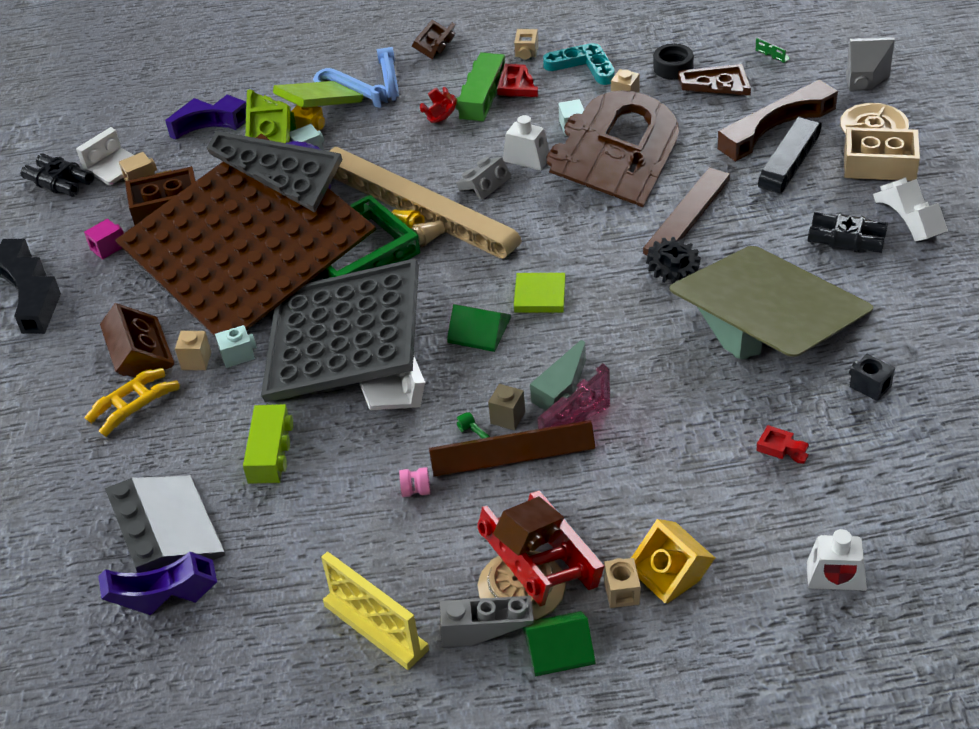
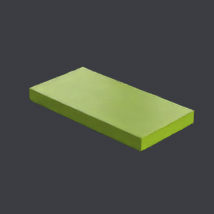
[273,81,363,108]

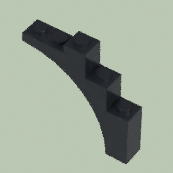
[0,239,61,334]

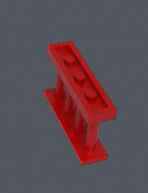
[477,490,605,607]

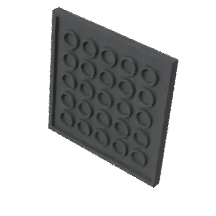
[261,258,419,402]

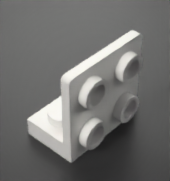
[76,127,134,185]
[359,357,425,410]

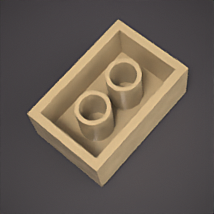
[844,127,920,181]

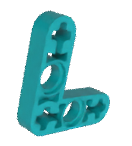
[543,43,615,85]

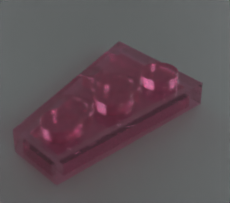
[538,363,610,429]

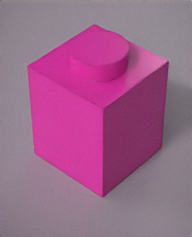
[84,218,124,260]

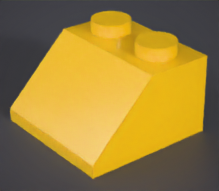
[631,519,715,604]

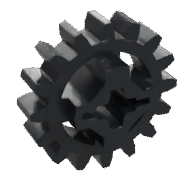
[646,237,701,284]

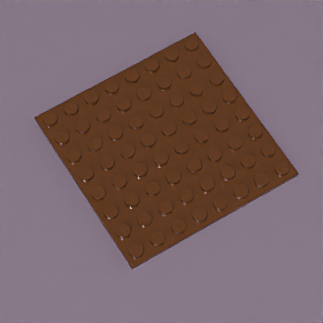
[115,133,376,338]

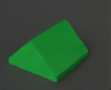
[447,304,511,352]
[523,611,596,677]

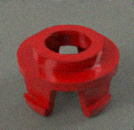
[420,87,457,123]

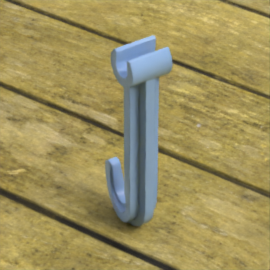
[377,47,399,101]
[313,68,388,108]

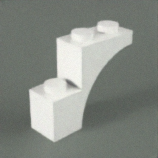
[873,178,948,241]

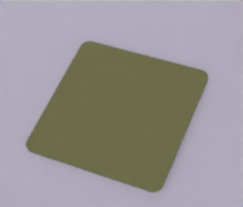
[669,246,873,357]

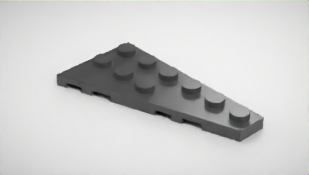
[207,131,343,212]

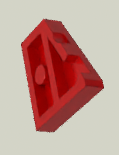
[497,64,538,97]

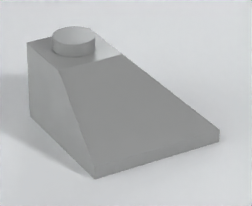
[846,37,895,91]

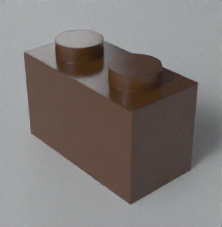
[493,496,565,556]

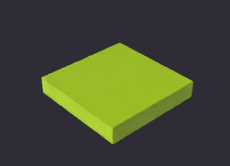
[514,272,566,313]

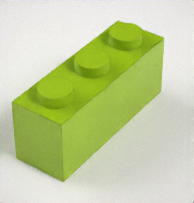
[243,404,293,484]

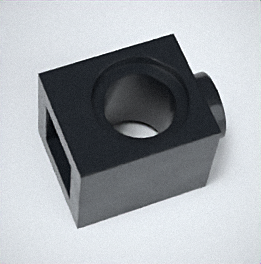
[849,354,895,401]

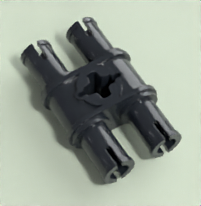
[20,153,94,197]
[808,212,888,253]

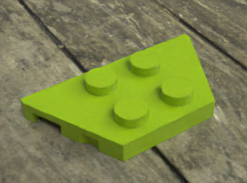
[245,89,291,143]

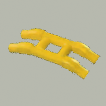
[84,368,180,437]

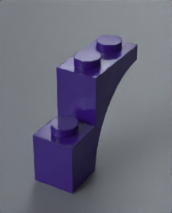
[165,94,246,140]
[98,551,217,615]

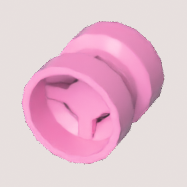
[399,467,430,498]

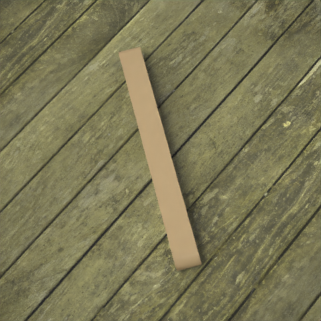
[329,147,522,259]

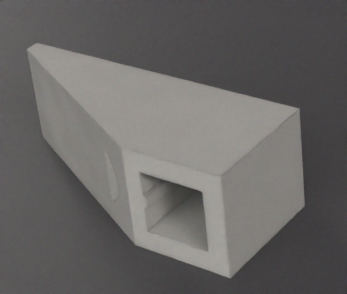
[440,596,534,648]

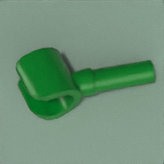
[456,412,490,439]

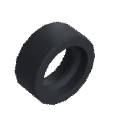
[653,43,694,80]

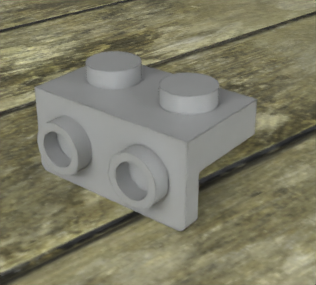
[456,157,511,200]

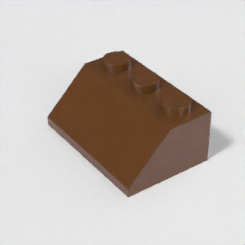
[125,166,196,226]
[100,303,175,378]

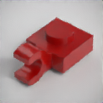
[757,425,809,464]

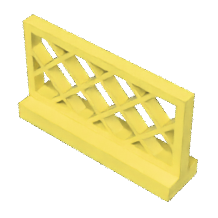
[321,551,429,670]

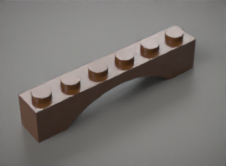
[717,79,838,162]

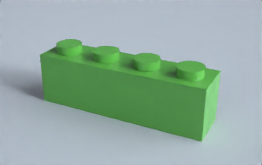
[455,52,505,121]

